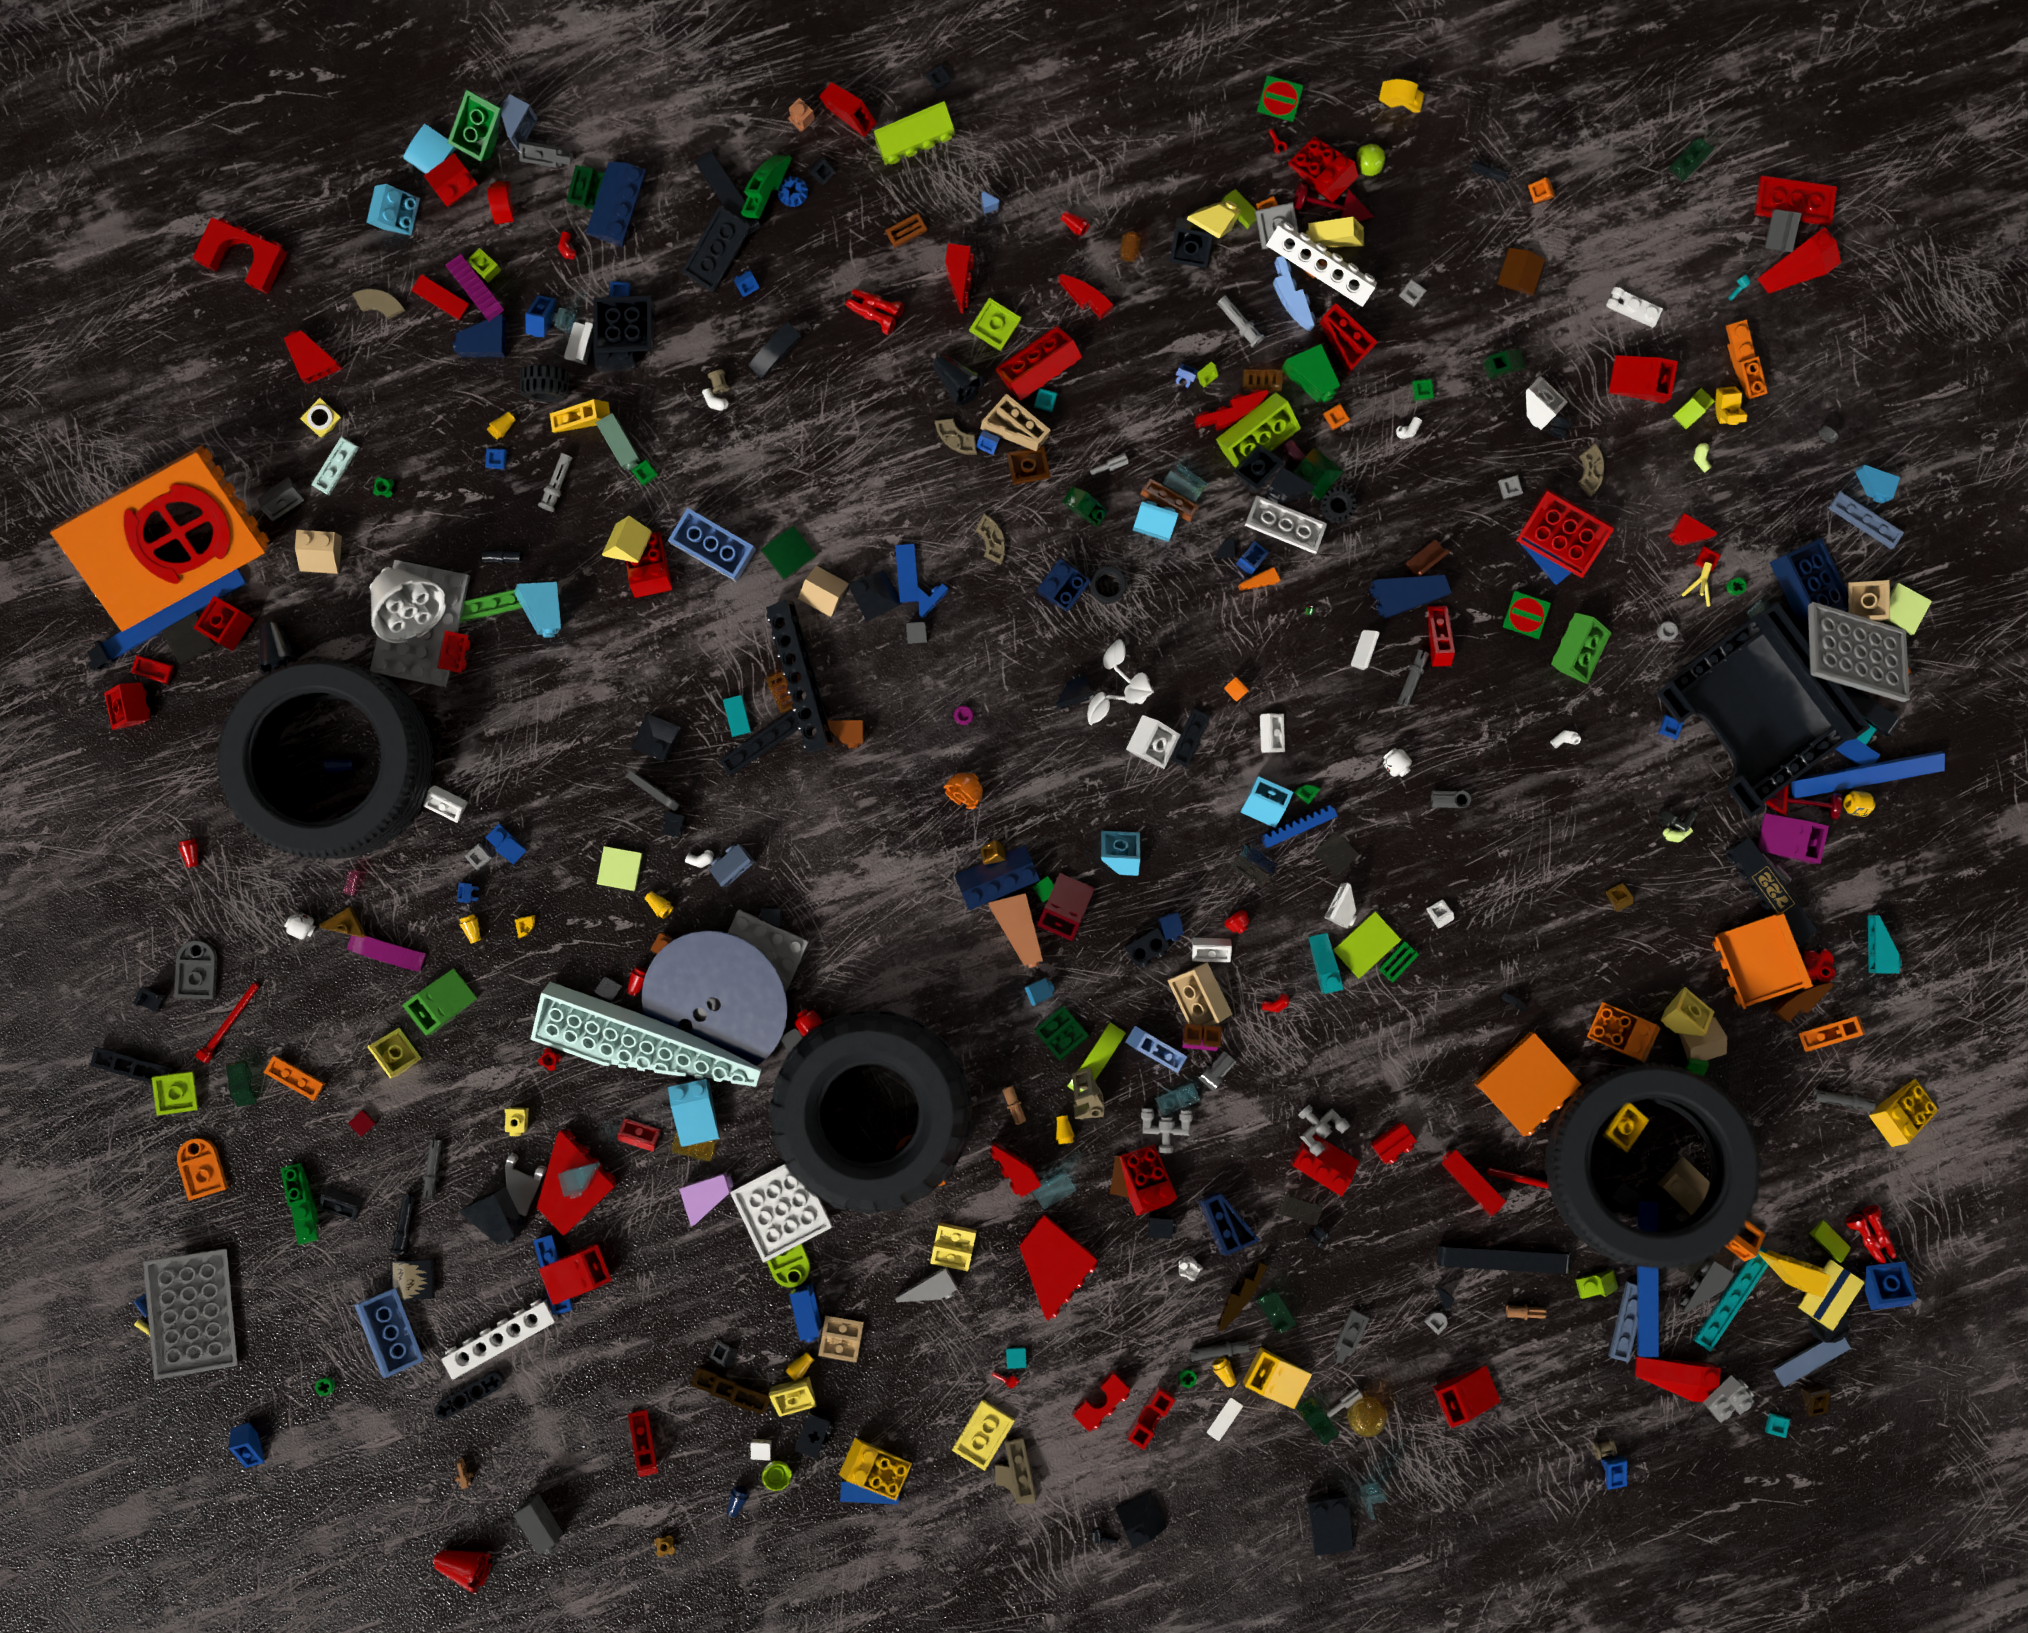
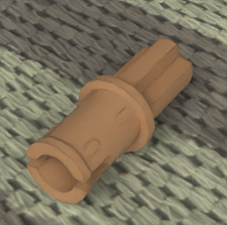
[1002,1085,1026,1125]
[1506,1304,1546,1320]

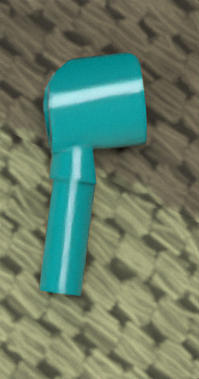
[1728,275,1750,301]

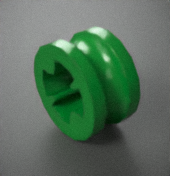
[1726,578,1747,596]
[1178,1369,1197,1388]
[315,1377,335,1396]

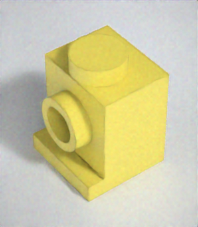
[505,1107,529,1136]

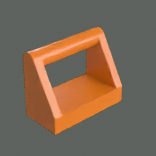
[1726,1220,1765,1261]

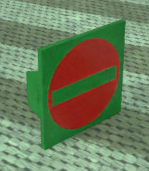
[1257,75,1303,122]
[1502,591,1551,639]

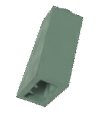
[596,413,641,470]

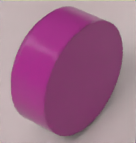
[954,706,973,725]

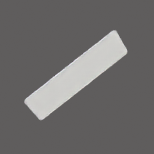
[1207,1398,1243,1441]

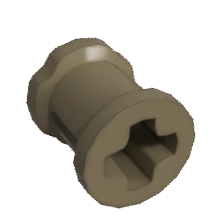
[708,370,730,394]
[1592,1438,1617,1460]

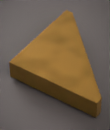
[320,906,366,938]

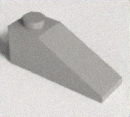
[895,1267,958,1302]

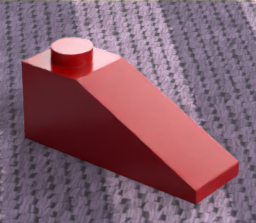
[1428,606,1455,667]
[628,1410,658,1477]

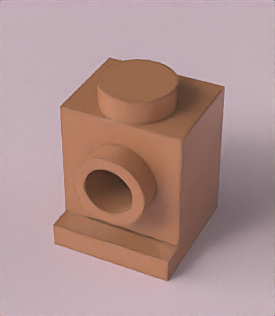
[788,98,815,132]

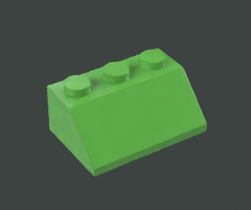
[1551,613,1611,684]

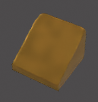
[980,840,1006,865]
[1606,883,1633,912]

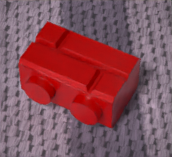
[1369,1121,1417,1164]

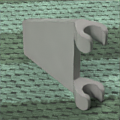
[505,1153,547,1217]

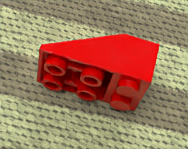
[1288,136,1359,203]
[945,243,974,313]
[1608,355,1678,404]
[626,532,672,598]
[990,1142,1041,1198]
[1120,1144,1177,1216]
[538,1244,612,1305]
[1432,1365,1501,1428]

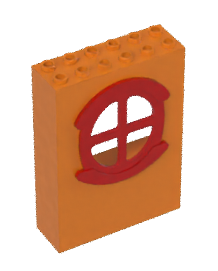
[50,445,269,632]

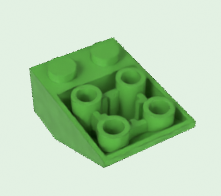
[402,968,478,1036]

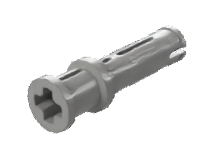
[1217,296,1265,348]
[538,453,572,512]

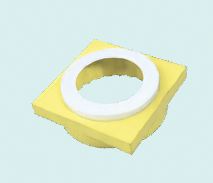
[300,398,341,438]

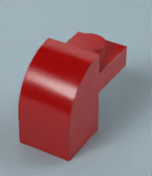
[487,181,514,224]

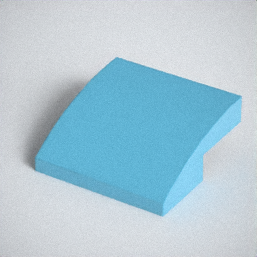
[403,124,457,174]

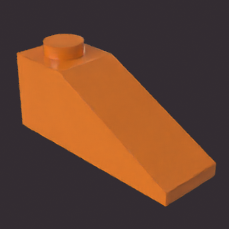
[1799,1016,1866,1052]

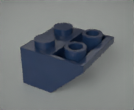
[1037,558,1091,612]

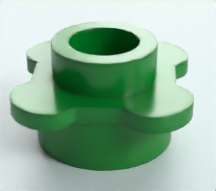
[373,477,394,498]

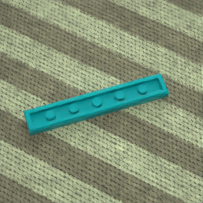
[1693,1246,1769,1352]

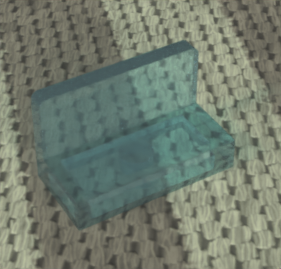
[1161,462,1208,503]
[1032,1170,1076,1209]
[1359,1482,1386,1520]

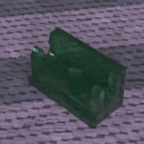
[1668,137,1715,182]
[1256,1288,1297,1334]

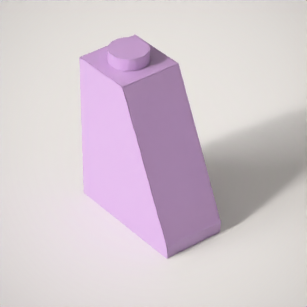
[679,1172,733,1226]

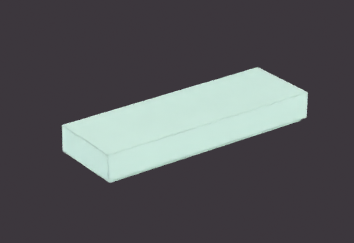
[311,436,359,496]

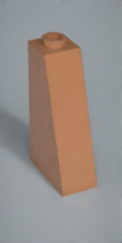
[988,893,1043,968]

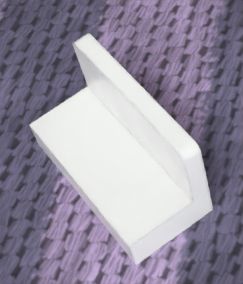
[564,322,594,365]

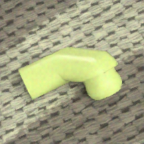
[1694,443,1712,472]
[1663,827,1693,842]

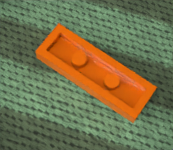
[263,1055,326,1101]

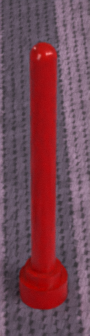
[195,983,259,1063]
[1486,1167,1549,1189]

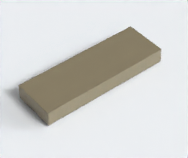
[1004,1438,1036,1501]

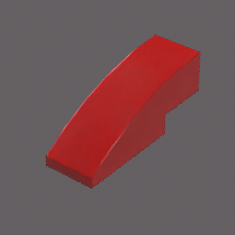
[1058,274,1113,319]

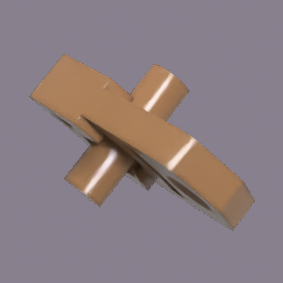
[455,1458,473,1489]

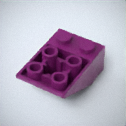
[1757,813,1829,864]

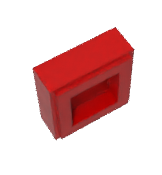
[1693,546,1721,573]

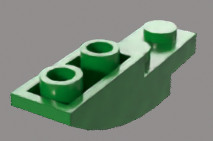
[741,155,792,219]
[281,1163,319,1245]

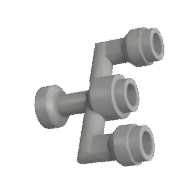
[1298,1105,1350,1157]
[1141,1108,1193,1153]

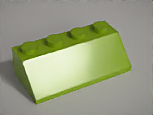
[874,101,954,165]
[1216,392,1301,468]

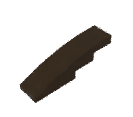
[1216,1260,1268,1332]
[690,1366,771,1415]

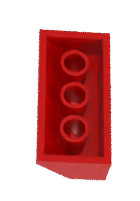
[996,326,1082,401]

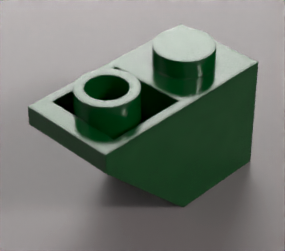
[1483,349,1526,380]
[1062,487,1108,527]

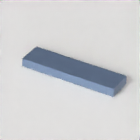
[1828,491,1904,549]
[1608,1281,1637,1362]
[1772,1337,1851,1387]

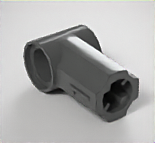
[1431,791,1471,809]
[1198,1051,1236,1091]

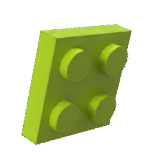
[969,298,1022,351]
[152,1071,199,1115]

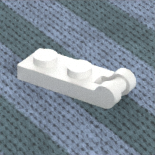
[1606,287,1663,328]

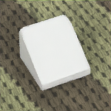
[1427,899,1454,928]
[751,1439,772,1460]

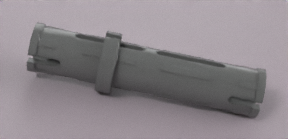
[1397,650,1430,707]
[1813,1089,1875,1111]
[422,1139,443,1199]
[1190,1340,1249,1362]

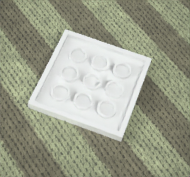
[730,1165,833,1263]

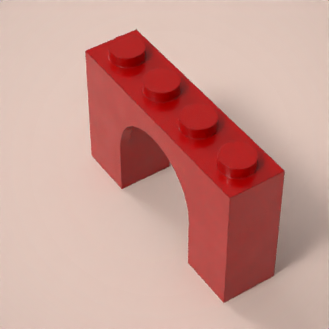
[192,217,287,294]

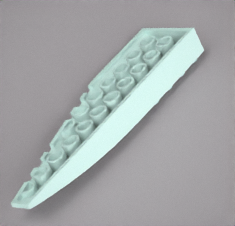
[531,982,762,1087]

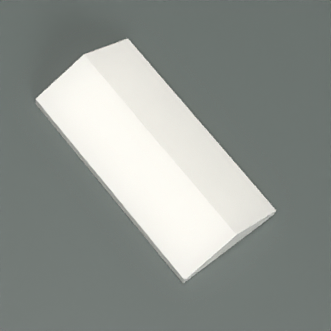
[1245,495,1327,554]

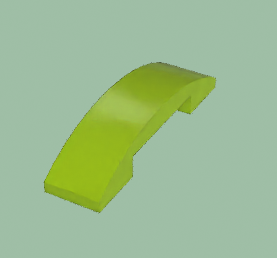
[1067,1022,1126,1092]

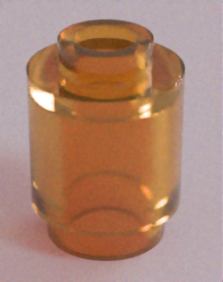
[1119,232,1141,262]

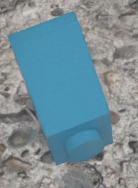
[1856,465,1900,503]
[1024,977,1055,1006]

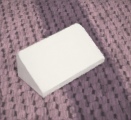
[1351,630,1379,670]
[1260,713,1285,753]
[423,786,468,823]
[1192,938,1232,962]

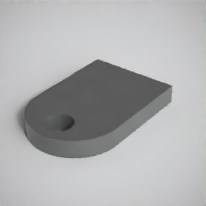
[625,770,680,811]
[174,941,217,999]

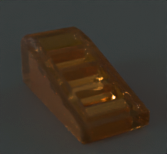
[1242,370,1283,392]
[765,670,793,713]

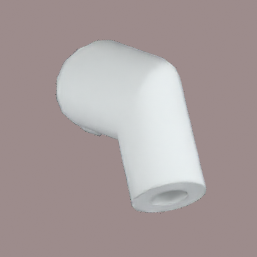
[702,388,728,411]
[1396,417,1422,439]
[1550,730,1581,748]
[685,850,714,868]

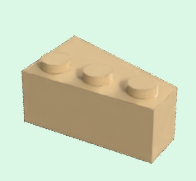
[980,394,1050,451]

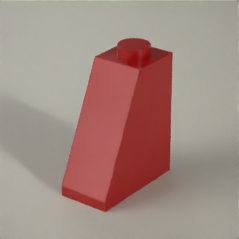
[819,82,876,137]
[284,330,342,384]

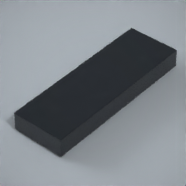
[1170,708,1211,768]

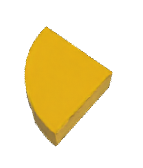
[515,915,535,938]

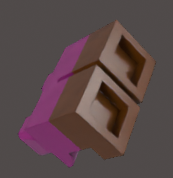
[1182,1024,1222,1051]

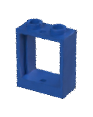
[790,1283,823,1342]

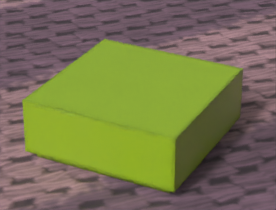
[1197,362,1218,387]

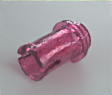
[1283,439,1306,464]
[342,870,361,896]

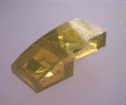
[671,1133,715,1162]

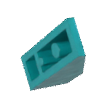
[1868,915,1902,973]
[1308,933,1344,994]

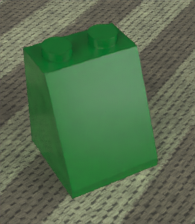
[1281,344,1340,403]

